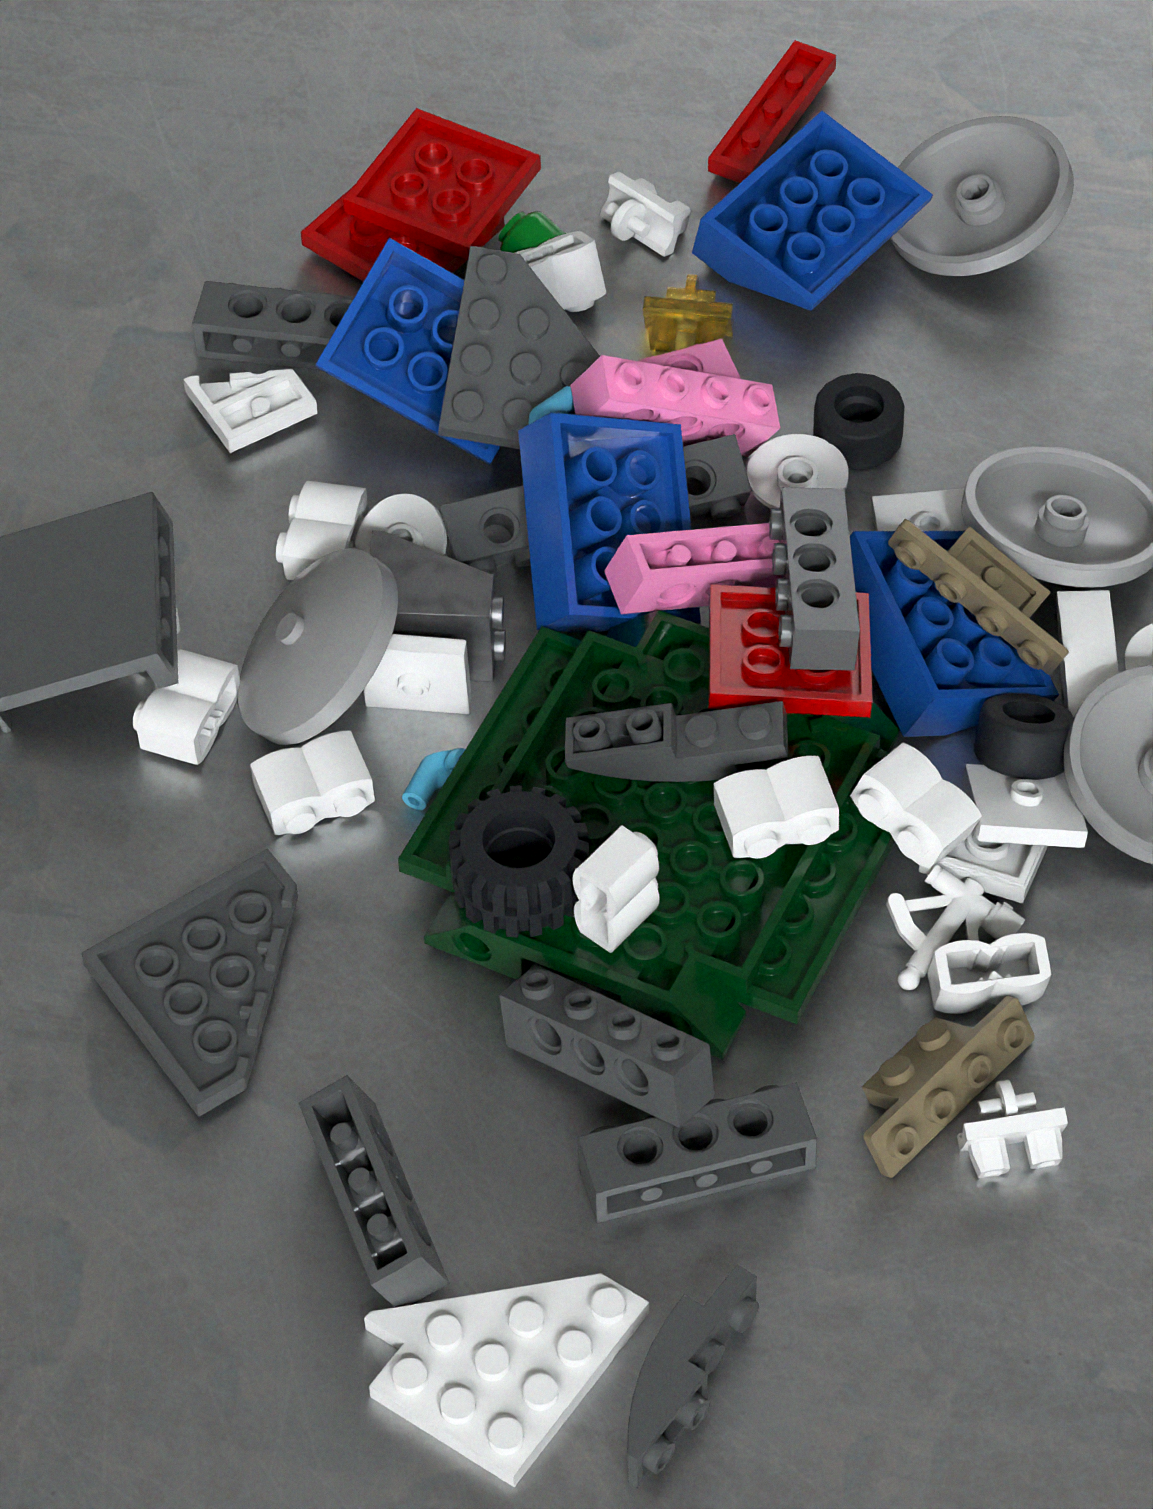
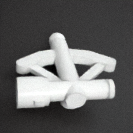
[886,864,1026,990]

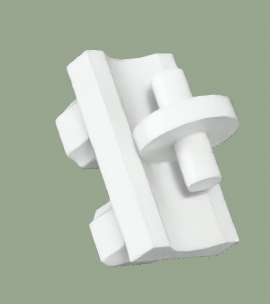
[600,172,691,257]
[957,1080,1068,1178]

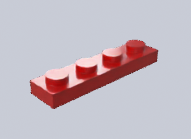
[708,40,836,183]

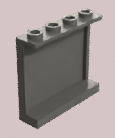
[0,492,179,733]

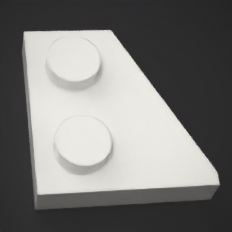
[184,369,318,453]

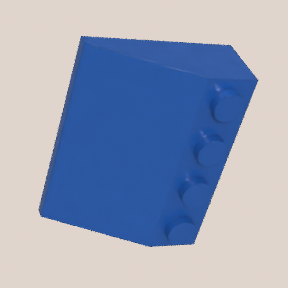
[692,111,933,311]
[315,238,501,465]
[518,412,701,633]
[850,531,1059,737]

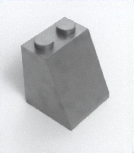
[370,531,506,682]

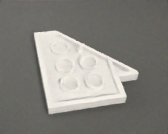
[364,1273,649,1487]

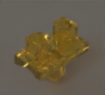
[643,274,734,352]

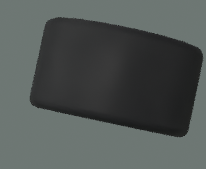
[813,373,905,470]
[974,693,1073,780]

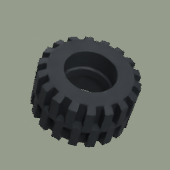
[449,785,589,938]

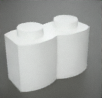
[515,231,606,312]
[276,481,369,580]
[133,649,240,765]
[250,731,375,835]
[850,743,982,869]
[714,756,839,859]
[572,825,659,953]
[927,933,1052,1014]

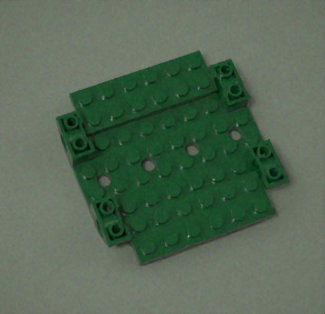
[398,610,899,1060]

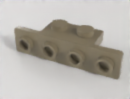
[888,519,1069,675]
[862,996,1035,1178]

